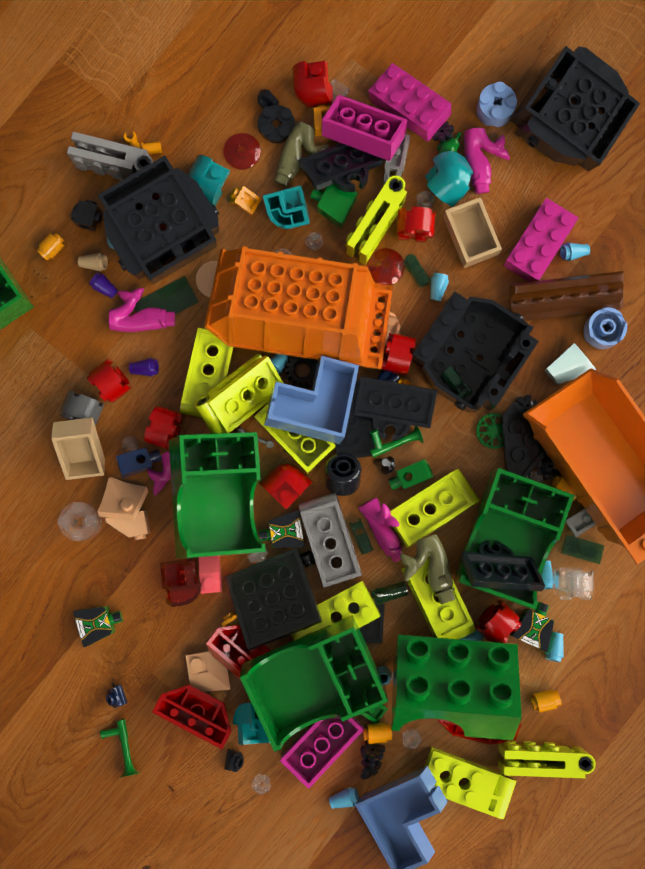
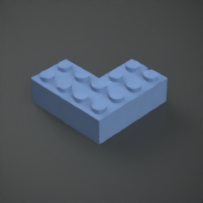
[264,356,359,444]
[355,766,448,869]

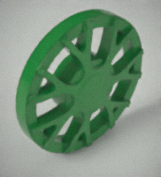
[476,413,503,449]

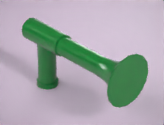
[370,426,424,458]
[100,719,140,777]

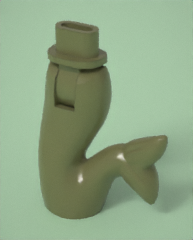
[274,121,329,187]
[400,534,455,604]

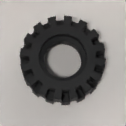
[285,356,318,388]

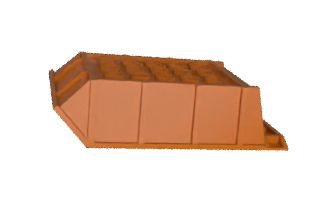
[204,246,393,370]
[523,368,645,565]

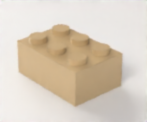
[443,197,502,268]
[51,417,105,480]

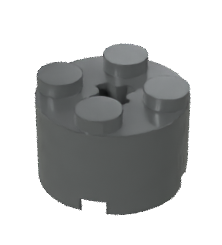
[60,390,105,426]

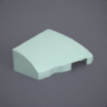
[544,343,596,385]

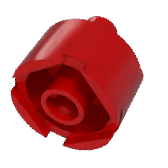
[397,207,436,243]
[381,333,416,375]
[87,358,132,403]
[144,406,183,450]
[475,600,521,643]

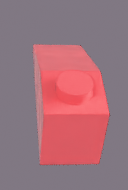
[199,555,222,594]

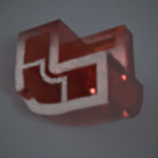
[160,560,202,607]

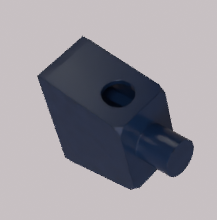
[116,448,162,479]

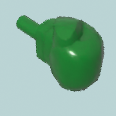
[437,132,462,154]

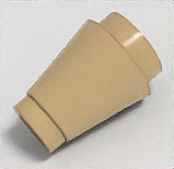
[78,253,108,272]

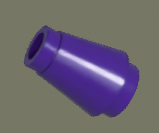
[89,272,118,299]
[129,358,159,377]

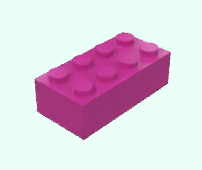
[368,63,452,142]
[322,95,407,161]
[503,198,579,282]
[280,717,364,789]

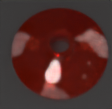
[224,133,261,170]
[367,248,405,285]

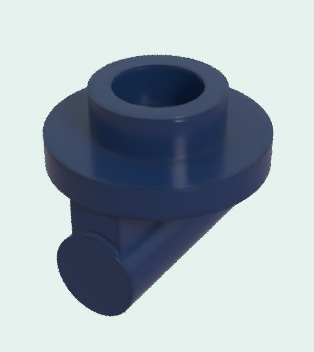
[377,371,400,382]
[106,685,127,708]

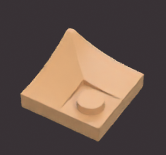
[97,477,148,520]
[186,650,230,692]

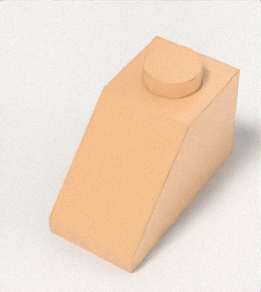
[105,511,151,540]

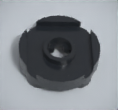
[258,105,295,143]

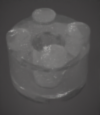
[58,502,102,541]
[554,567,594,600]

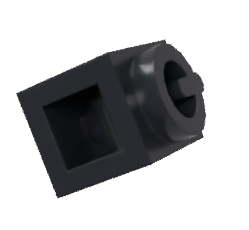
[71,200,102,232]

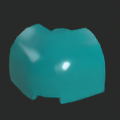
[425,151,473,207]
[188,155,230,206]
[263,185,310,229]
[233,703,270,745]

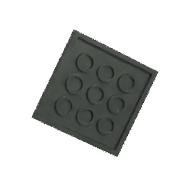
[225,548,322,650]

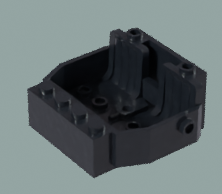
[510,46,641,172]
[98,155,219,285]
[411,292,539,413]

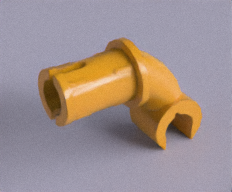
[124,131,162,155]

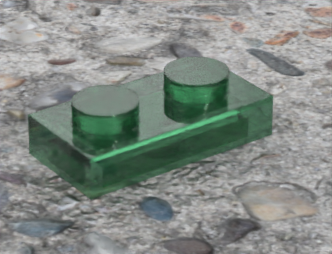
[561,535,605,564]

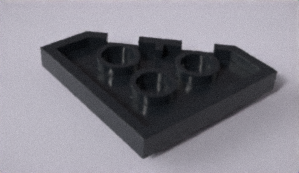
[501,401,546,478]

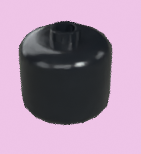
[324,453,362,496]

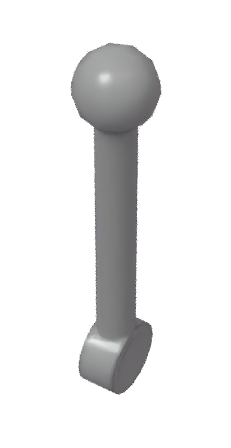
[237,428,274,449]

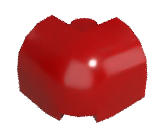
[292,60,333,108]
[259,463,313,510]

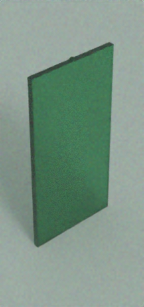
[134,276,199,315]

